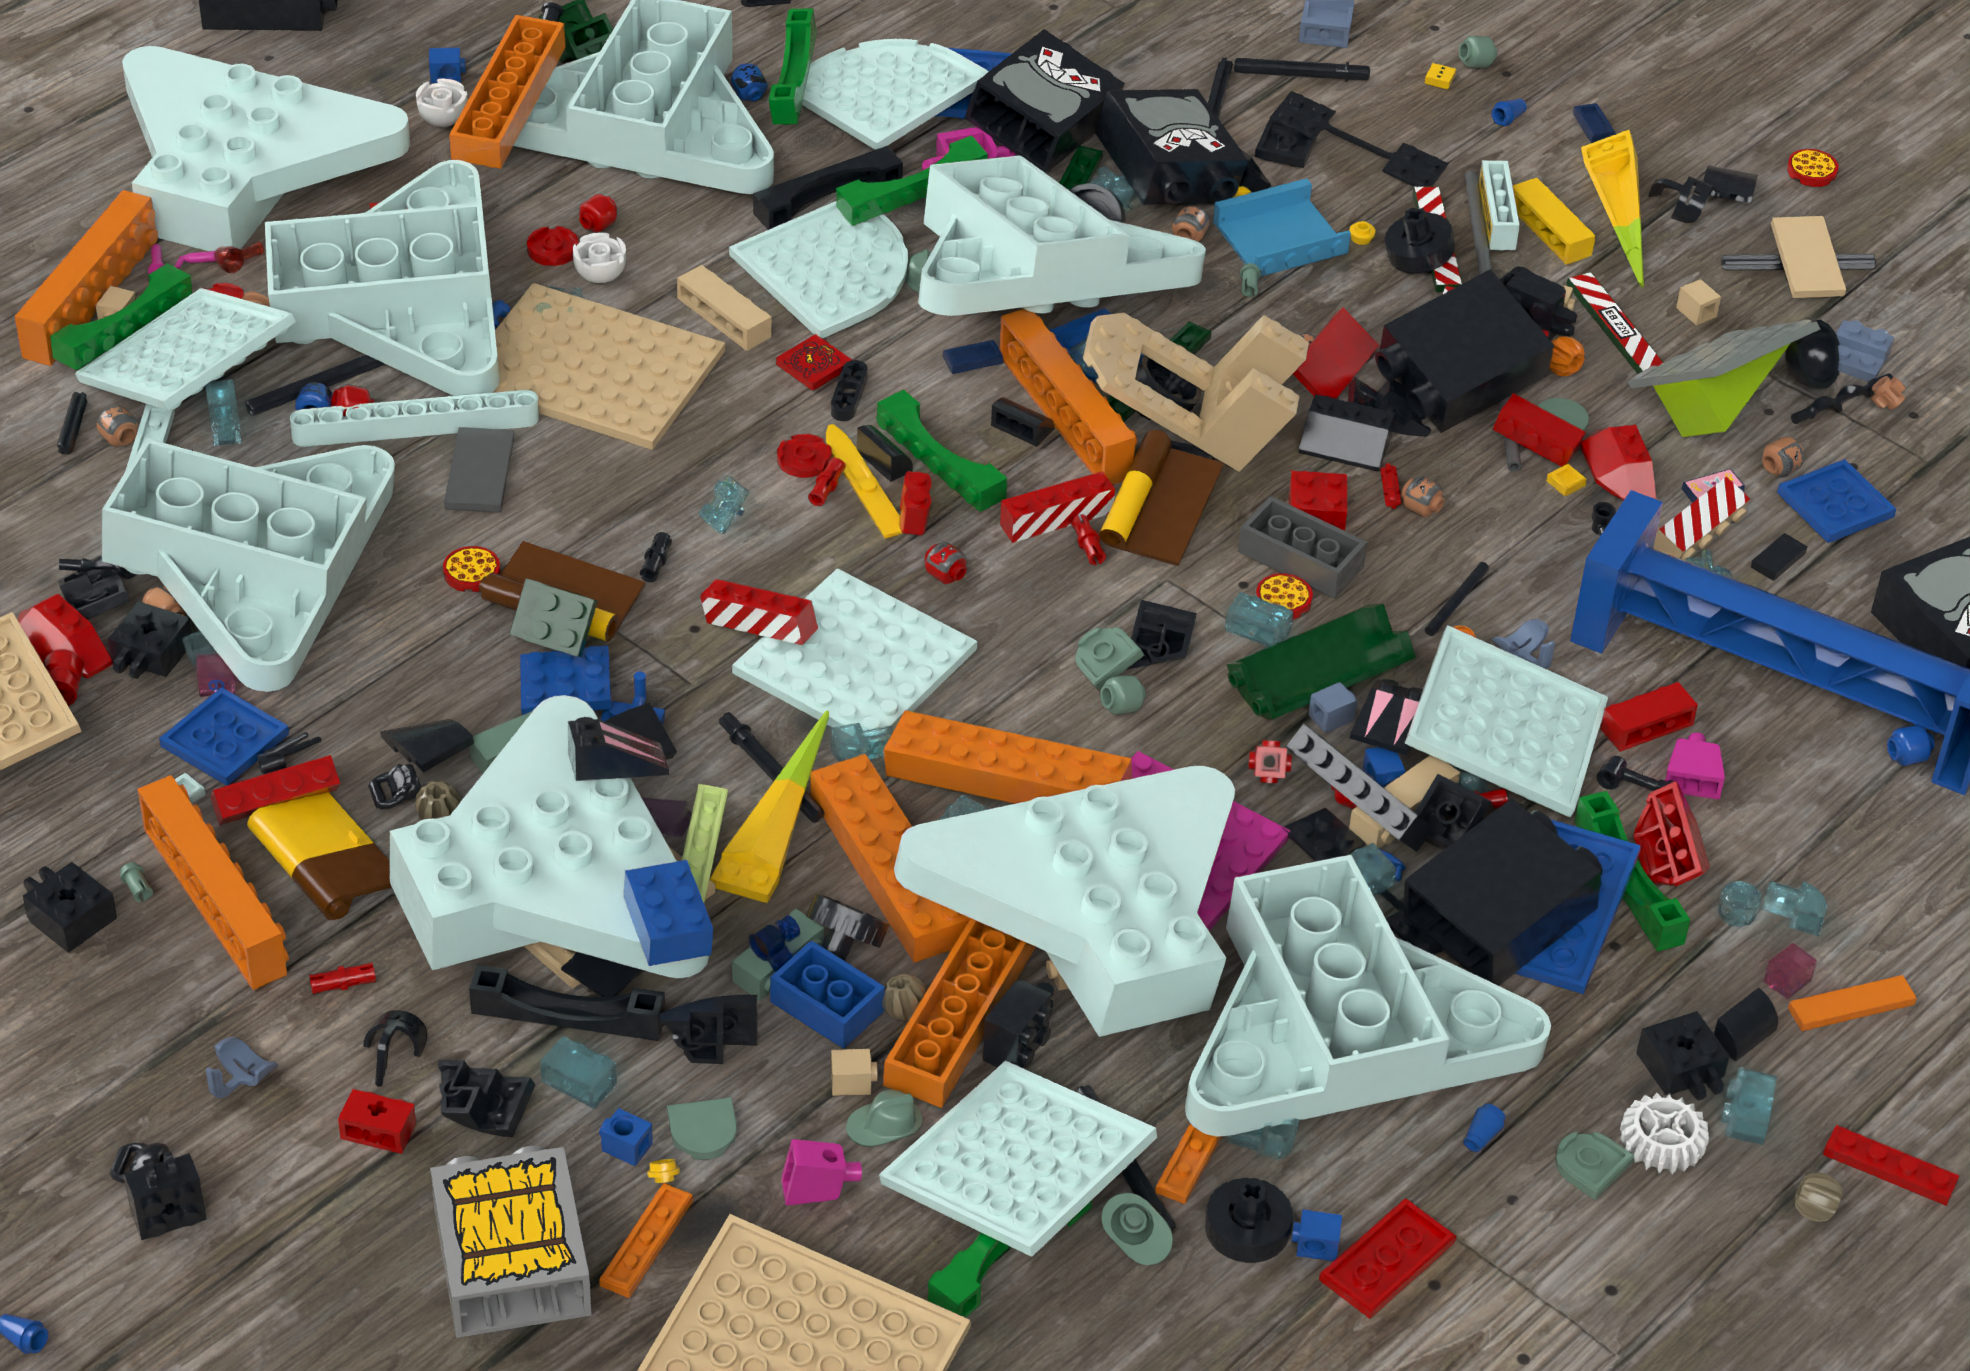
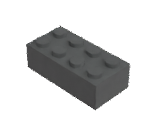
[1238,496,1367,598]

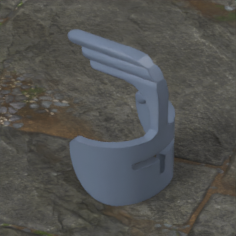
[1491,619,1555,669]
[206,1036,279,1098]

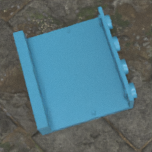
[1213,179,1351,276]

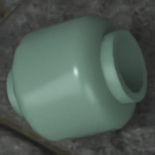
[1459,36,1497,69]
[1100,675,1146,715]

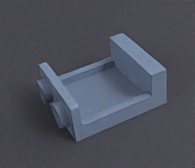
[1299,0,1354,48]

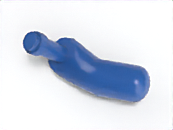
[1373,849,1406,882]

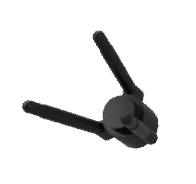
[257,732,322,775]

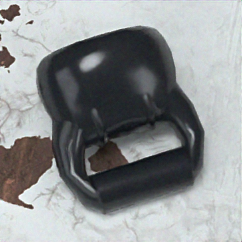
[368,764,422,809]
[110,1143,170,1183]

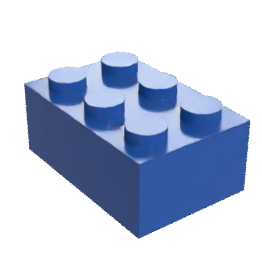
[624,860,713,966]
[770,940,885,1049]

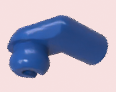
[492,300,510,330]

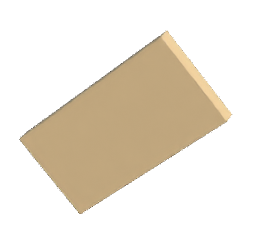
[1771,216,1846,298]

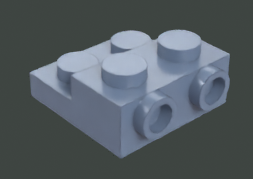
[1836,320,1894,381]

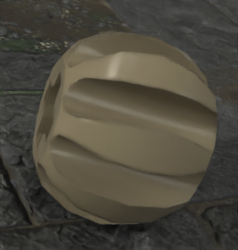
[415,781,461,820]
[882,974,926,1021]
[1794,1172,1842,1222]

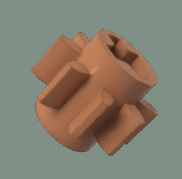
[1871,376,1906,410]

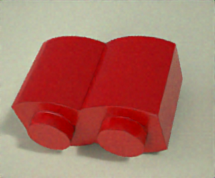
[899,471,932,535]

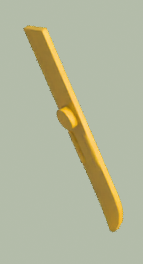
[826,424,903,538]

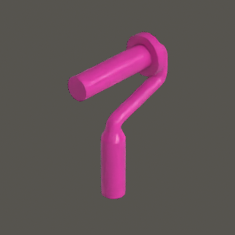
[148,244,218,274]

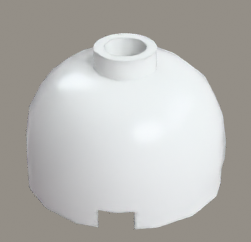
[416,79,468,127]
[573,233,626,283]

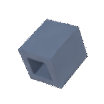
[1309,682,1357,733]

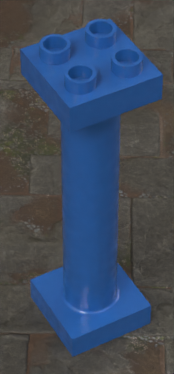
[1570,490,1970,795]

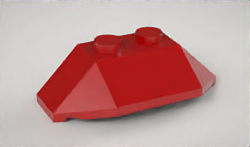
[1580,425,1656,501]
[17,593,113,678]
[1633,781,1710,887]

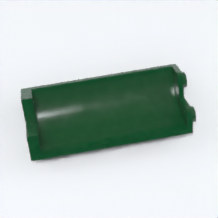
[1226,604,1416,720]

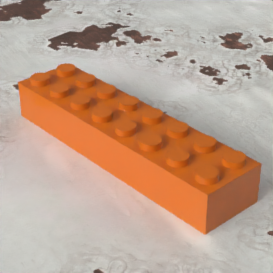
[449,15,565,169]
[15,190,158,366]
[1000,309,1137,485]
[883,710,1132,804]
[810,754,971,963]
[137,775,289,990]
[883,918,1036,1108]

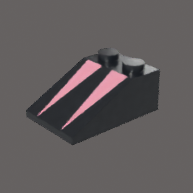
[1350,679,1423,755]
[568,717,669,781]

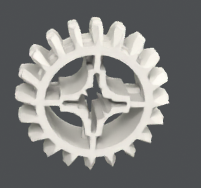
[1620,1093,1709,1174]

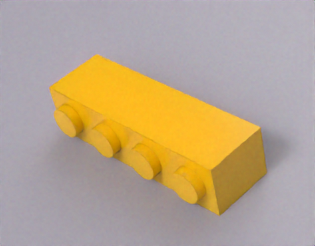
[1512,178,1595,265]

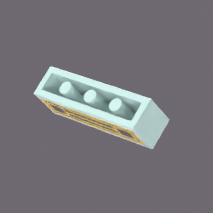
[1479,160,1519,251]

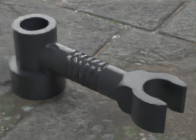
[1592,502,1616,536]
[1596,756,1675,791]

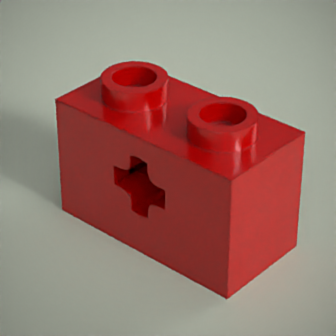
[338,1089,416,1154]

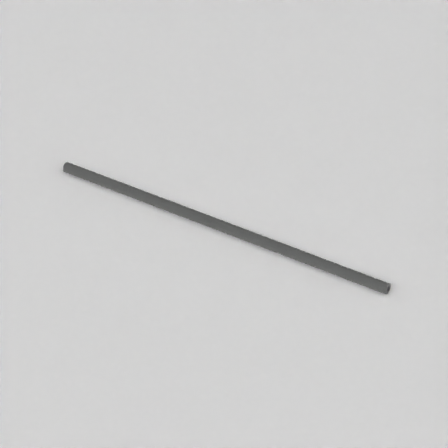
[1465,170,1521,472]

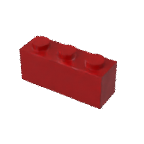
[1492,393,1586,467]
[1600,682,1698,752]

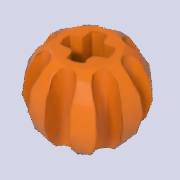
[1549,336,1585,377]

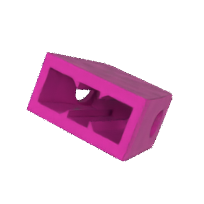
[1665,733,1725,800]
[781,1139,862,1205]

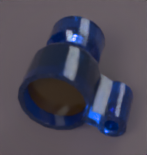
[749,915,800,972]

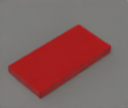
[1293,307,1379,399]
[1319,1198,1456,1319]

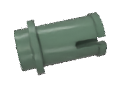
[1240,263,1261,297]
[120,862,153,902]

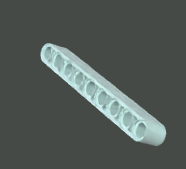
[290,390,539,447]

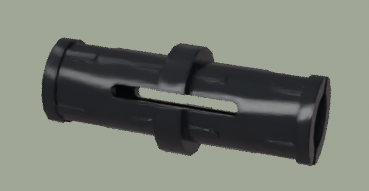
[640,532,672,582]

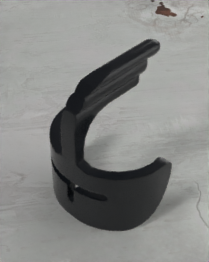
[1648,176,1713,223]
[363,1010,427,1087]

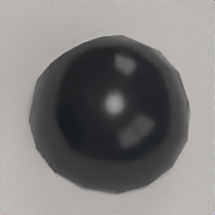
[1785,319,1840,389]

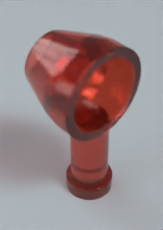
[214,242,264,274]

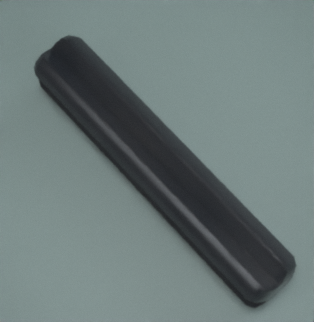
[57,392,88,455]

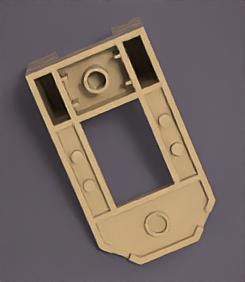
[1083,313,1309,472]

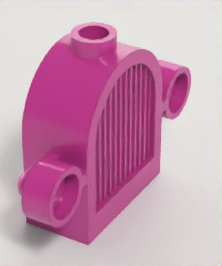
[922,127,1016,171]

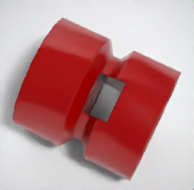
[44,651,84,706]

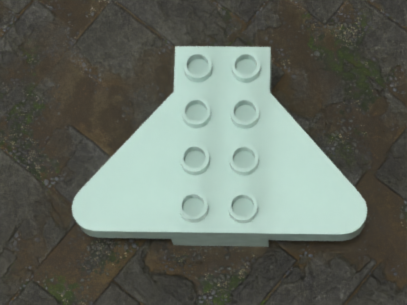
[514,0,774,194]
[122,46,410,258]
[918,156,1206,316]
[265,160,500,396]
[102,438,395,692]
[390,695,710,978]
[894,766,1235,1037]
[1185,855,1551,1137]

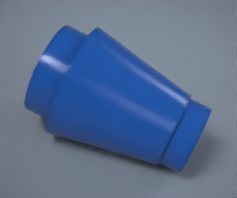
[1491,98,1527,126]
[1463,1104,1506,1152]
[0,1314,48,1354]

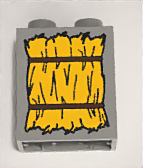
[430,1146,592,1338]

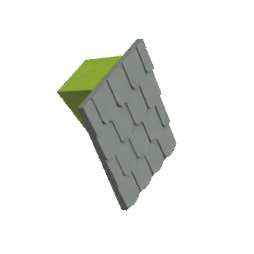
[1627,320,1820,437]

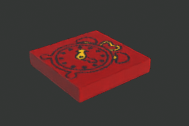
[776,334,852,391]

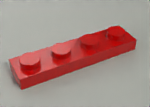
[1823,1125,1960,1206]

